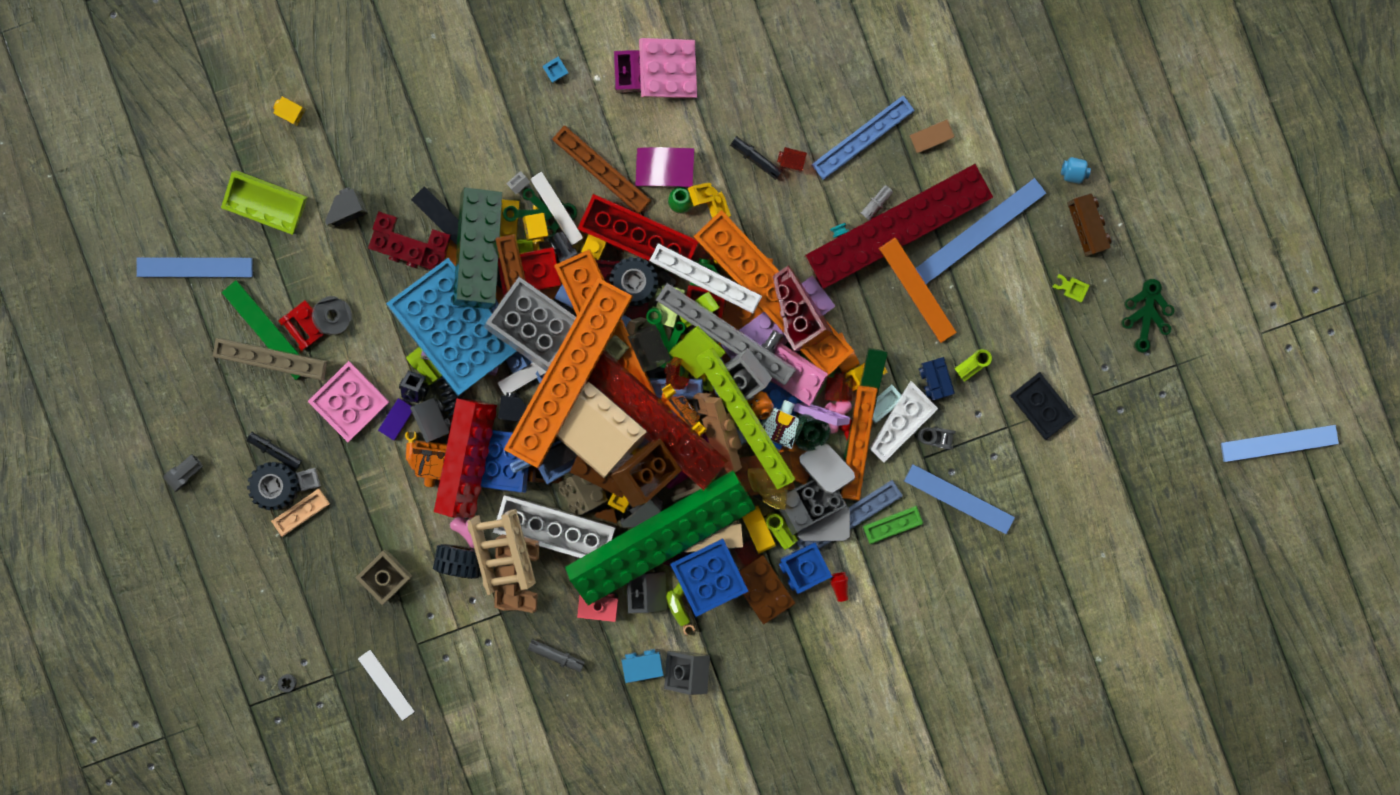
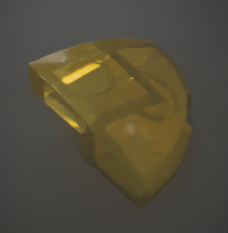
[748,468,788,510]

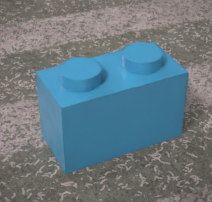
[621,649,664,683]

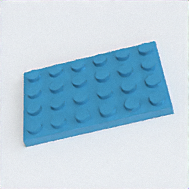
[386,258,517,396]

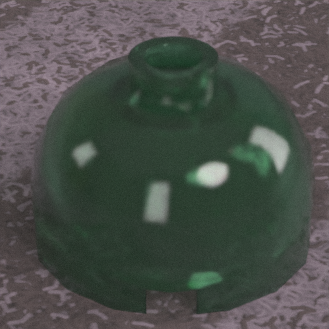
[794,414,831,451]

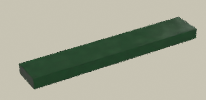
[843,347,888,460]

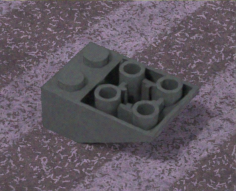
[774,480,847,535]

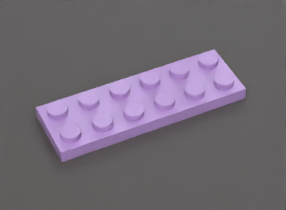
[720,275,835,359]

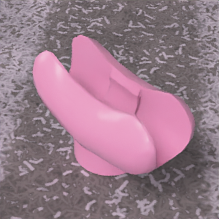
[824,399,852,434]
[450,517,475,549]

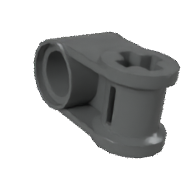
[917,427,956,450]

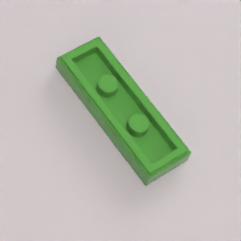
[863,506,923,544]

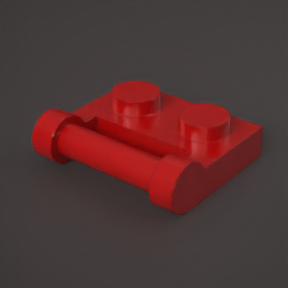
[278,300,325,351]

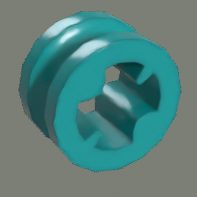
[830,223,849,238]

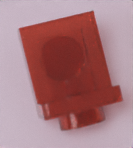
[665,357,690,390]

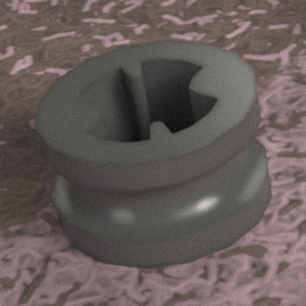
[278,674,297,692]

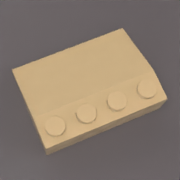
[557,382,647,478]

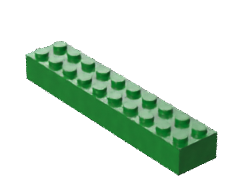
[565,470,756,606]

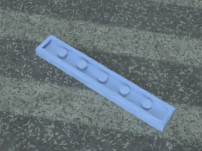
[1221,425,1339,462]

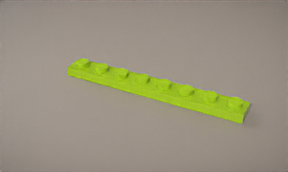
[696,347,795,490]

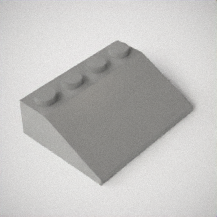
[484,277,576,372]

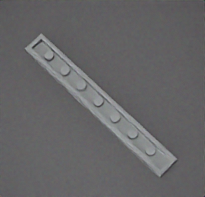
[656,283,796,386]

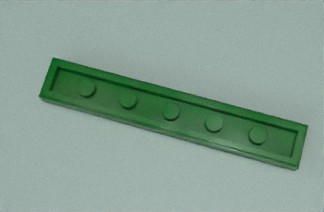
[221,280,301,380]

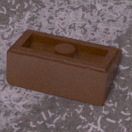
[595,507,619,524]

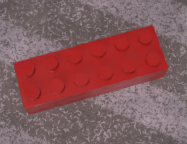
[578,194,699,270]
[434,398,497,518]

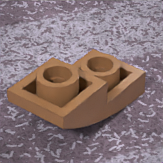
[910,119,955,153]

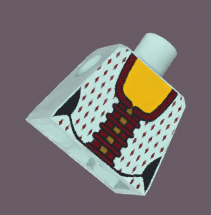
[761,400,799,449]

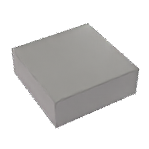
[296,468,321,491]

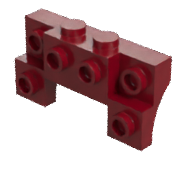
[368,211,451,270]

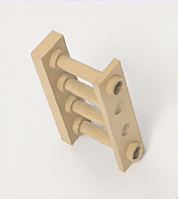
[467,509,536,595]

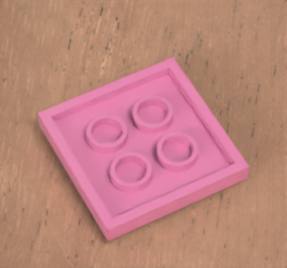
[639,38,697,98]
[308,361,390,442]

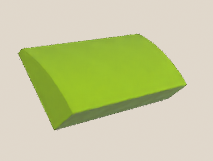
[221,170,308,235]

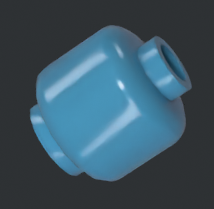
[1061,157,1091,184]

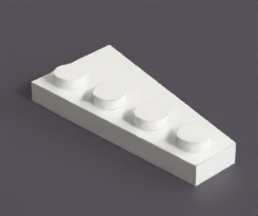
[869,381,938,463]

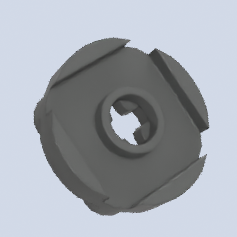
[312,296,352,335]

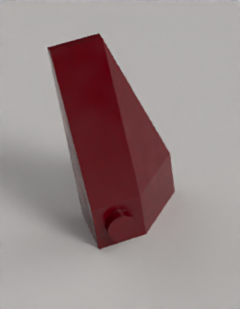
[773,265,833,351]

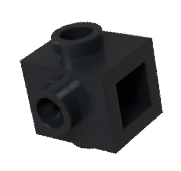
[399,370,428,404]

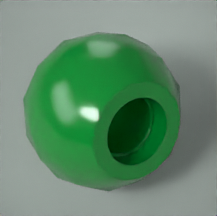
[668,187,693,214]

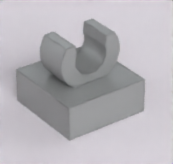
[506,171,532,197]

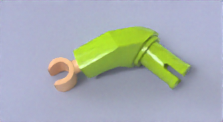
[666,583,695,636]

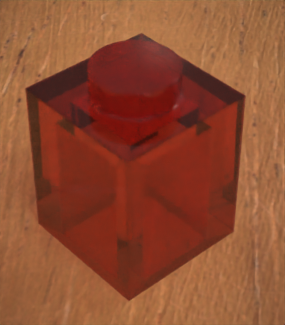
[777,147,807,173]
[825,373,853,402]

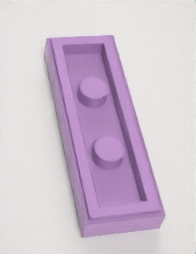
[794,403,850,426]

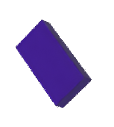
[378,398,412,441]

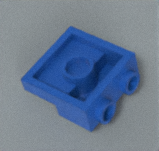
[779,542,832,594]

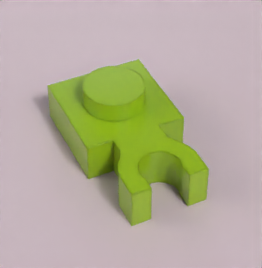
[1052,274,1090,303]

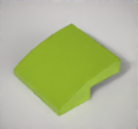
[669,326,725,379]

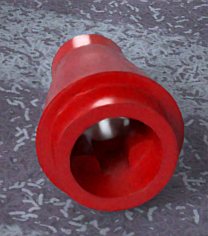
[829,572,848,602]

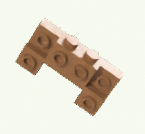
[693,393,742,473]
[494,534,539,613]

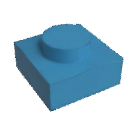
[542,56,569,83]

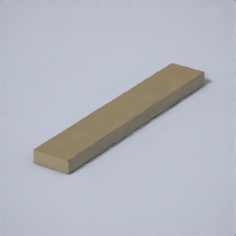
[213,338,327,380]

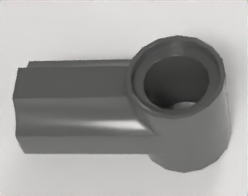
[163,454,203,492]

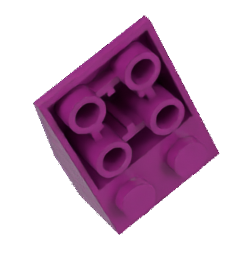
[614,50,641,93]

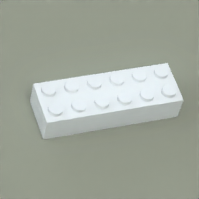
[493,494,616,558]

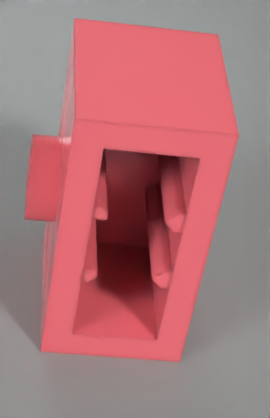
[577,593,619,622]

